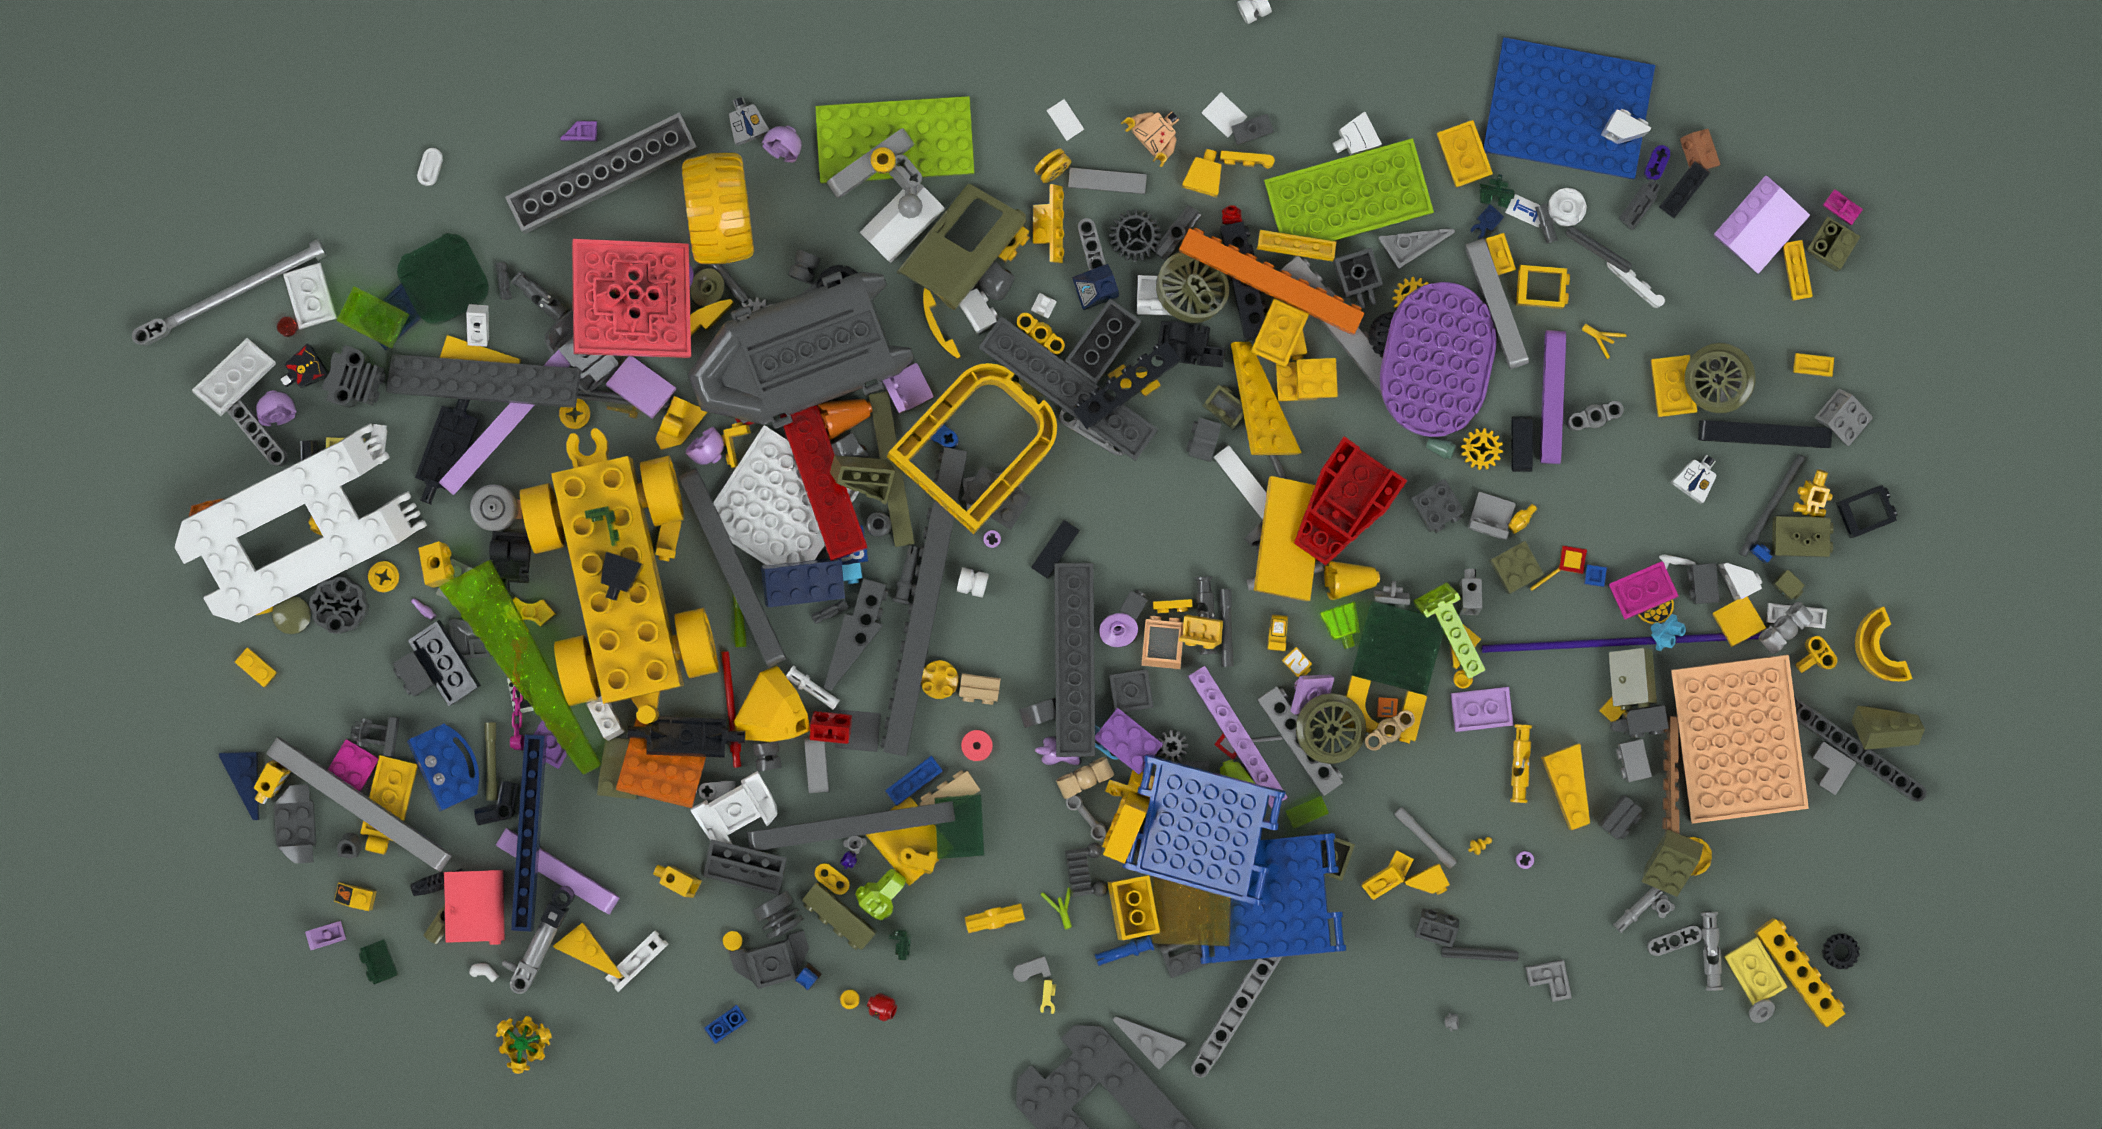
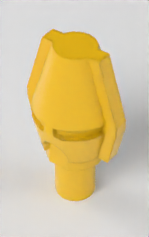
[1508,504,1537,534]

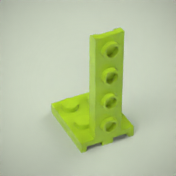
[1413,582,1486,679]

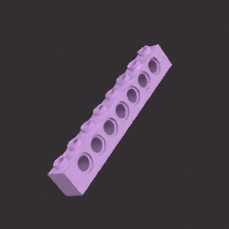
[1188,666,1288,808]

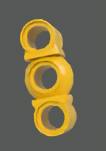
[1017,313,1065,355]

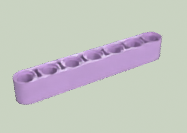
[496,828,620,915]

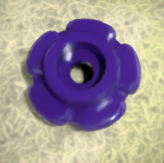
[840,851,857,869]

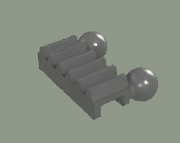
[1065,843,1108,897]

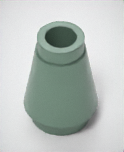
[1426,437,1456,459]

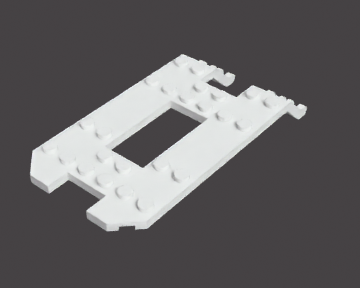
[175,423,427,623]

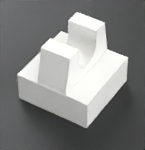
[1031,293,1057,319]

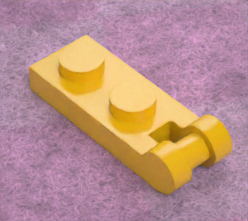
[1220,151,1275,169]

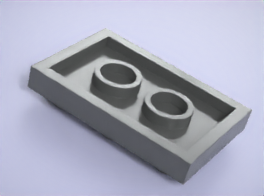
[962,466,1031,530]

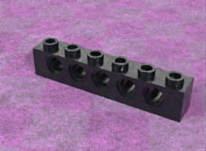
[1220,221,1267,341]
[1073,341,1181,430]

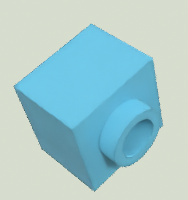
[842,563,863,584]

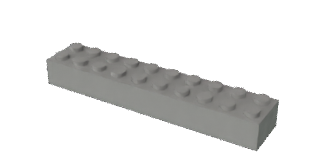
[505,112,698,234]

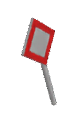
[1214,733,1283,760]

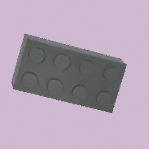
[1065,299,1142,385]

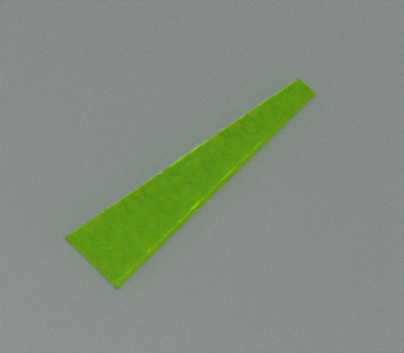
[439,560,601,775]

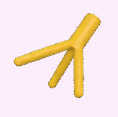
[1582,324,1627,359]

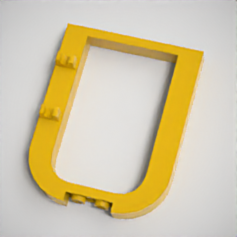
[887,363,1057,534]

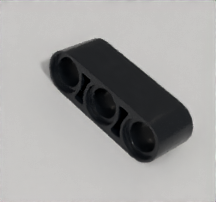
[1511,416,1533,472]

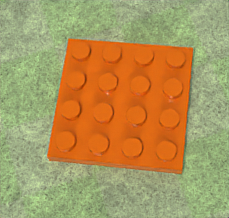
[616,717,706,808]

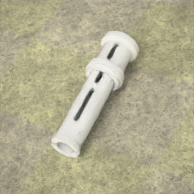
[786,665,840,710]

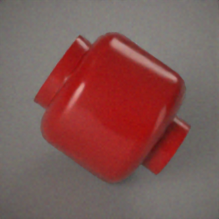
[867,993,897,1022]

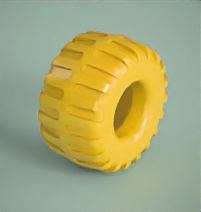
[682,153,754,264]

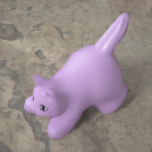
[1035,736,1080,765]

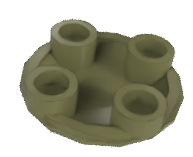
[272,596,311,634]

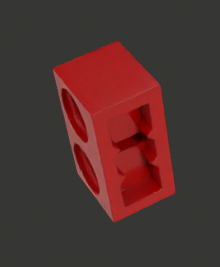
[810,711,852,744]

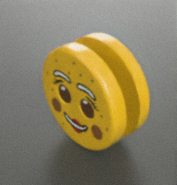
[1034,148,1071,183]

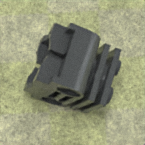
[322,345,386,408]

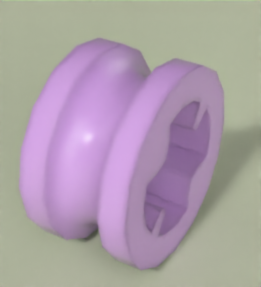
[984,530,1001,548]
[1516,851,1534,869]

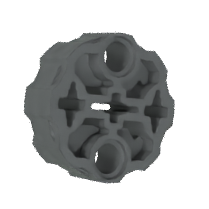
[309,577,369,634]

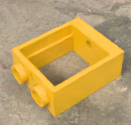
[1516,265,1570,309]

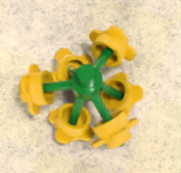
[495,1016,552,1074]

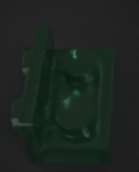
[889,930,911,960]
[359,939,399,985]

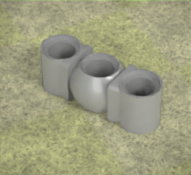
[1567,401,1624,431]
[1759,602,1813,654]

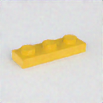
[1782,240,1813,301]

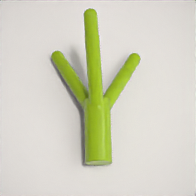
[1041,887,1072,929]

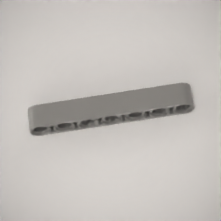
[1465,238,1529,370]

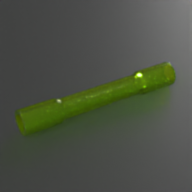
[733,594,747,648]

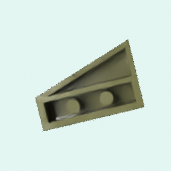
[1851,705,1925,750]

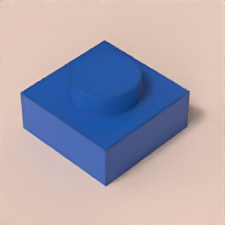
[1750,544,1772,563]
[1584,565,1607,587]

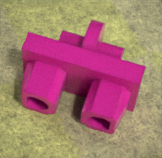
[1823,189,1863,226]

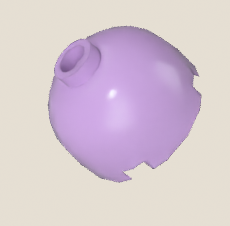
[762,126,801,163]
[256,390,296,426]
[686,427,724,465]

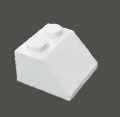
[960,288,999,335]
[1717,563,1762,600]

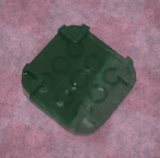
[397,233,489,325]

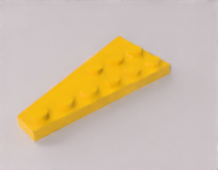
[1231,342,1302,455]

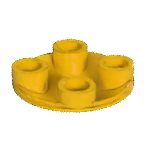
[921,660,959,699]

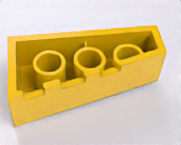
[1541,743,1590,830]

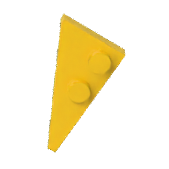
[553,923,624,979]

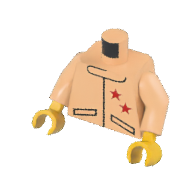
[1121,111,1179,167]

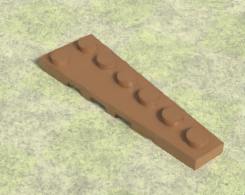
[1662,716,1679,834]

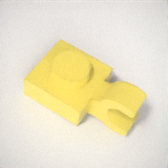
[1040,979,1056,1014]

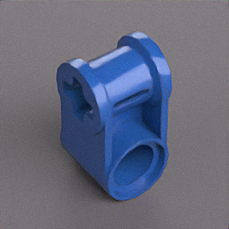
[930,425,959,449]

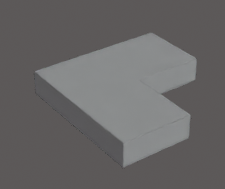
[1812,742,1856,795]
[1525,960,1572,1002]

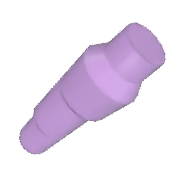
[411,598,437,621]

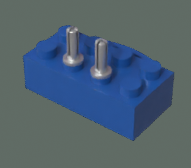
[407,723,479,812]

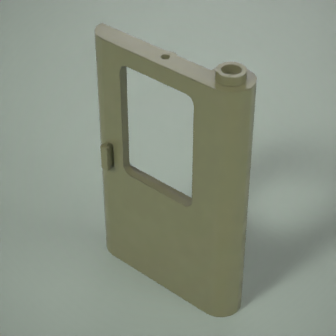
[897,184,1027,310]

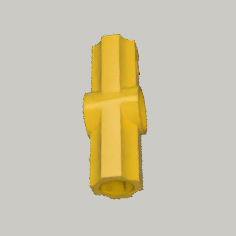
[965,903,1025,933]

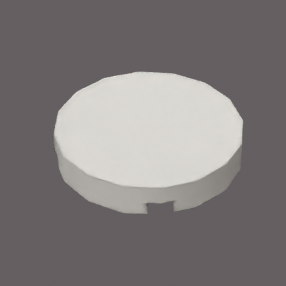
[1547,188,1587,227]

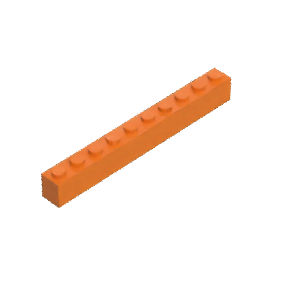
[1179,227,1364,335]

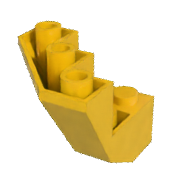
[734,665,810,742]

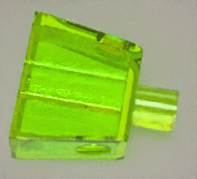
[1319,601,1360,649]

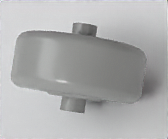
[470,484,518,531]

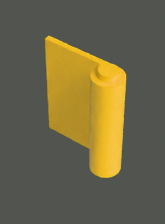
[865,796,954,886]

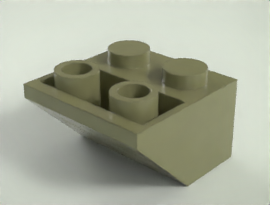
[1807,216,1861,272]

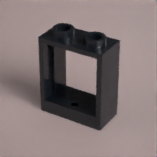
[1836,485,1898,538]

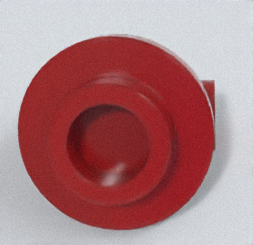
[1222,205,1242,224]

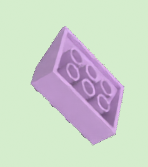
[1714,176,1810,274]

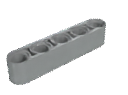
[826,128,915,199]
[227,398,288,467]

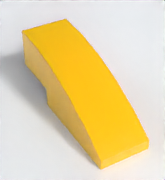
[690,299,735,336]

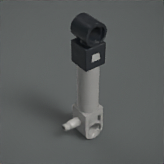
[502,886,575,994]

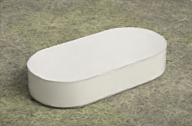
[417,148,443,186]

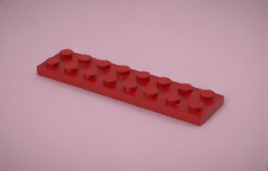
[779,405,868,561]

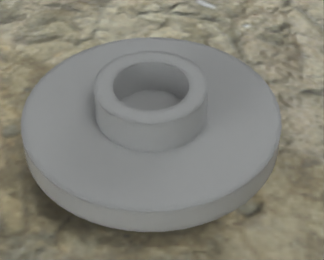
[1749,999,1775,1023]

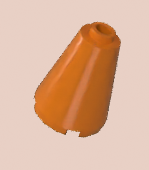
[818,399,872,440]

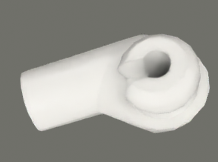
[469,963,499,982]

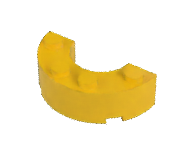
[1855,606,1913,682]

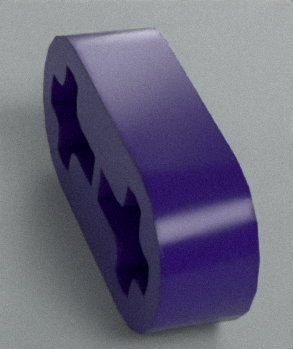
[1644,145,1670,181]

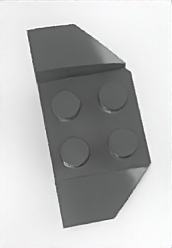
[274,784,316,863]
[729,930,809,989]

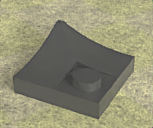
[449,617,492,659]

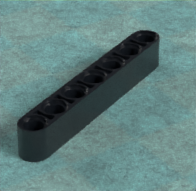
[1698,420,1832,448]

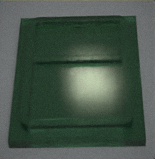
[934,794,984,859]

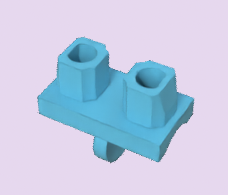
[1651,614,1686,651]

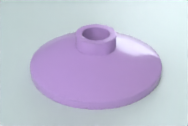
[1099,613,1138,647]

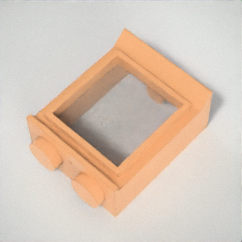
[1141,616,1184,669]

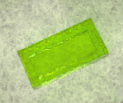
[1286,796,1329,829]

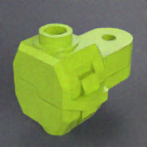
[855,869,906,920]

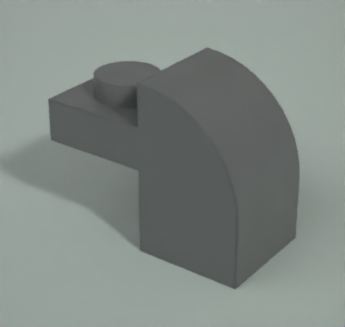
[1019,697,1056,728]

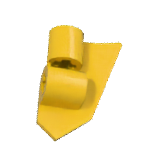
[655,396,707,450]

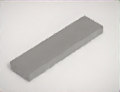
[1068,168,1147,194]

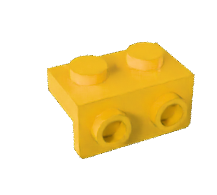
[1179,615,1223,649]

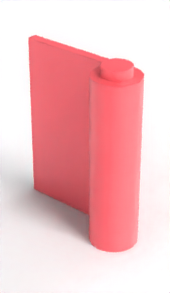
[444,870,505,945]

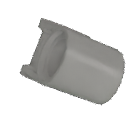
[699,781,736,800]

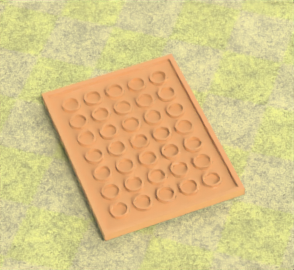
[1671,654,1809,824]

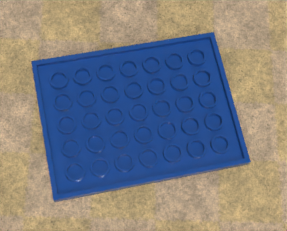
[1483,37,1655,180]

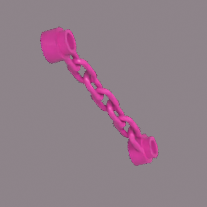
[510,638,527,750]

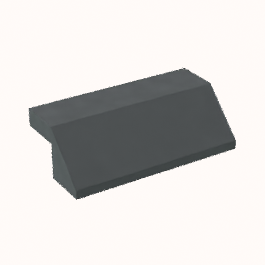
[703,839,787,895]

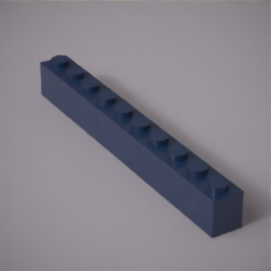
[511,734,547,932]

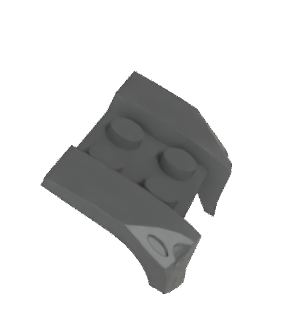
[545,309,620,394]

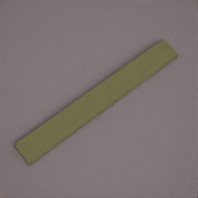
[869,391,914,547]

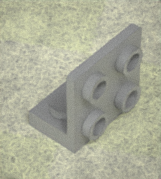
[1814,389,1873,446]
[1467,492,1515,540]

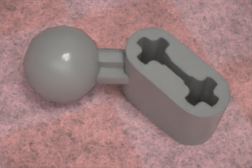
[889,154,923,219]

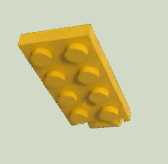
[360,755,418,855]

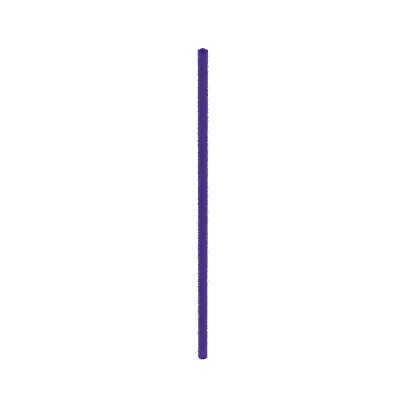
[1481,631,1763,653]

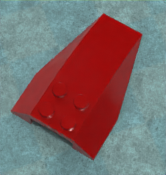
[1294,436,1407,566]

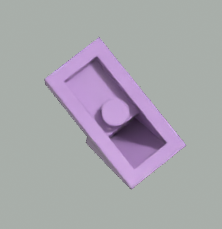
[305,921,346,950]

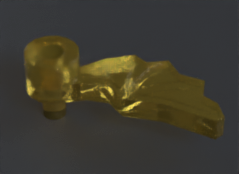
[606,406,638,419]

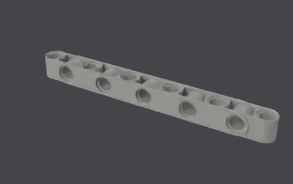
[1191,956,1283,1078]

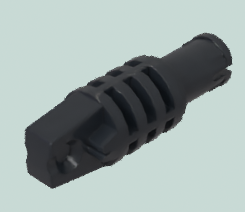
[410,868,463,896]

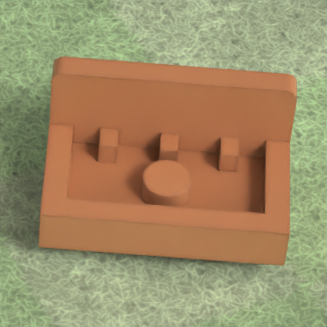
[1680,129,1721,169]

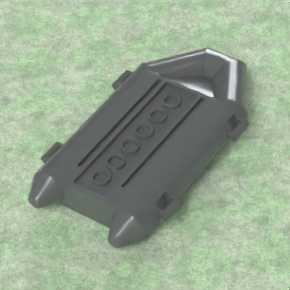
[688,271,914,429]

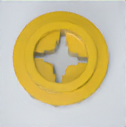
[559,399,591,429]
[368,561,400,592]

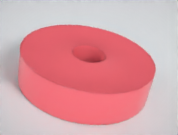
[961,730,993,761]

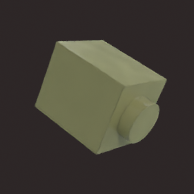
[1772,570,1805,600]

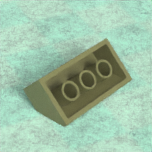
[802,882,877,950]

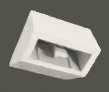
[1601,109,1651,144]

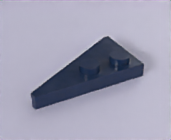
[219,752,259,820]

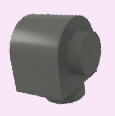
[337,833,361,859]

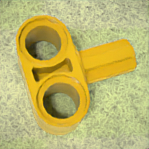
[1795,636,1837,673]

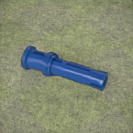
[1095,935,1155,966]

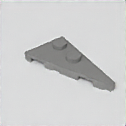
[1378,229,1455,269]
[1112,1016,1186,1070]

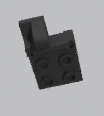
[1156,321,1226,368]
[487,531,531,601]

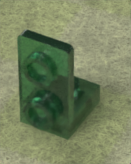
[585,506,620,547]

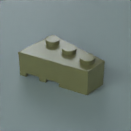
[830,455,895,505]

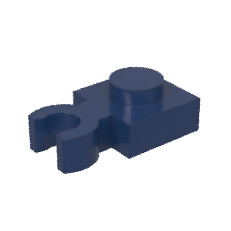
[1470,204,1504,239]

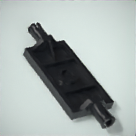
[415,399,479,505]
[627,716,746,758]

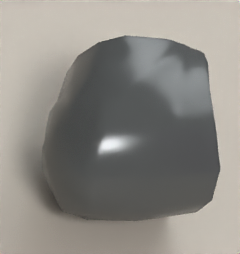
[978,261,1015,301]
[831,432,869,458]

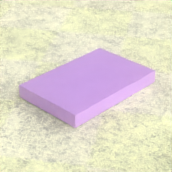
[606,356,676,419]
[1451,687,1513,732]

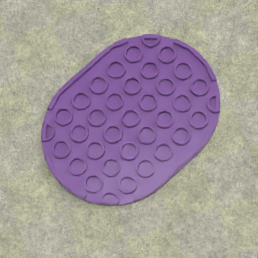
[1380,282,1497,437]

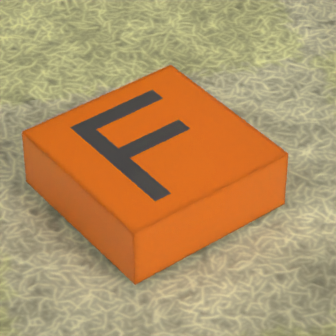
[1377,697,1398,718]

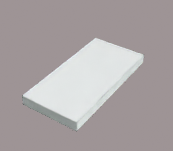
[192,338,276,416]

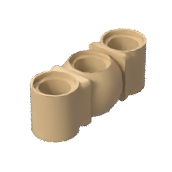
[1364,710,1415,750]
[1056,757,1114,799]

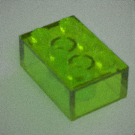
[336,286,410,348]

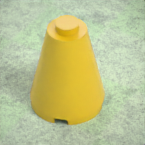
[1324,561,1380,600]

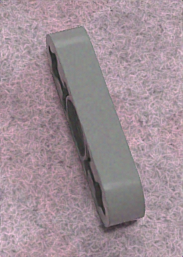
[1647,925,1702,956]

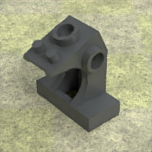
[351,717,400,756]

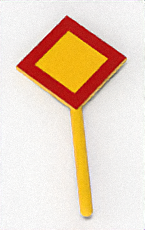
[1530,546,1587,591]

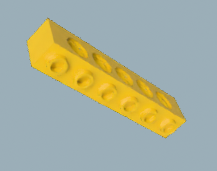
[1754,918,1845,1028]

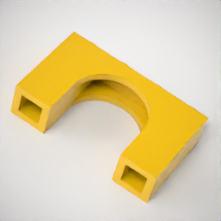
[1340,676,1427,744]

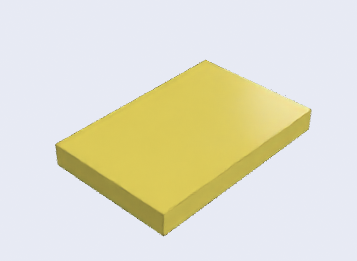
[1724,937,1787,1005]

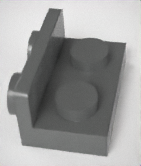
[1415,908,1459,948]

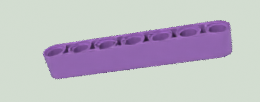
[1540,330,1566,464]

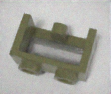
[1203,385,1244,430]

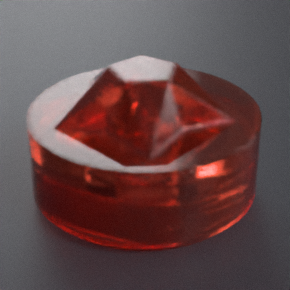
[277,317,298,337]

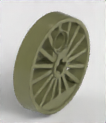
[1156,252,1229,323]

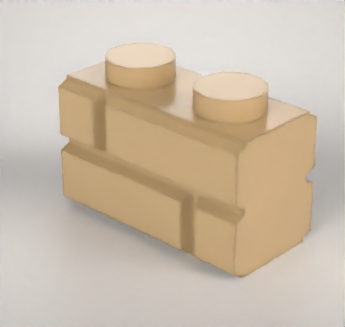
[959,674,1001,705]

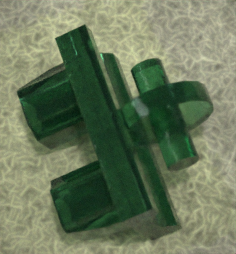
[1479,174,1515,208]

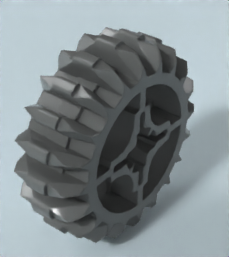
[1109,209,1161,262]

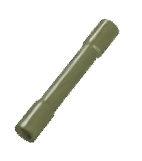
[484,722,498,800]

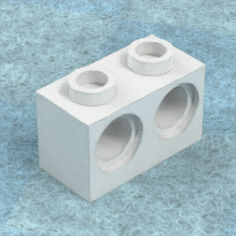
[587,697,625,741]

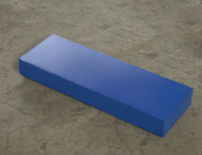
[885,756,943,806]

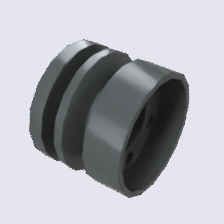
[752,890,804,939]

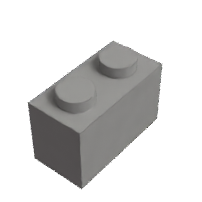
[1616,739,1652,782]

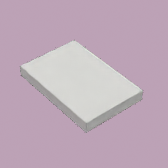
[283,263,337,330]

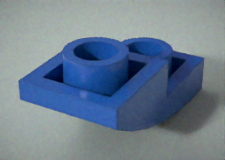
[704,1005,748,1044]

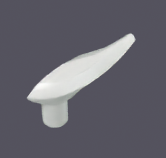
[1659,554,1696,569]

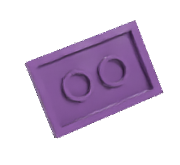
[1095,708,1163,774]

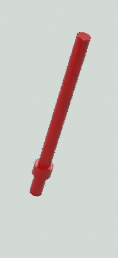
[721,651,742,768]

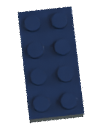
[761,558,845,607]

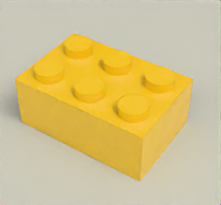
[1102,792,1150,864]

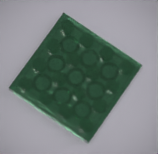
[1351,600,1444,695]

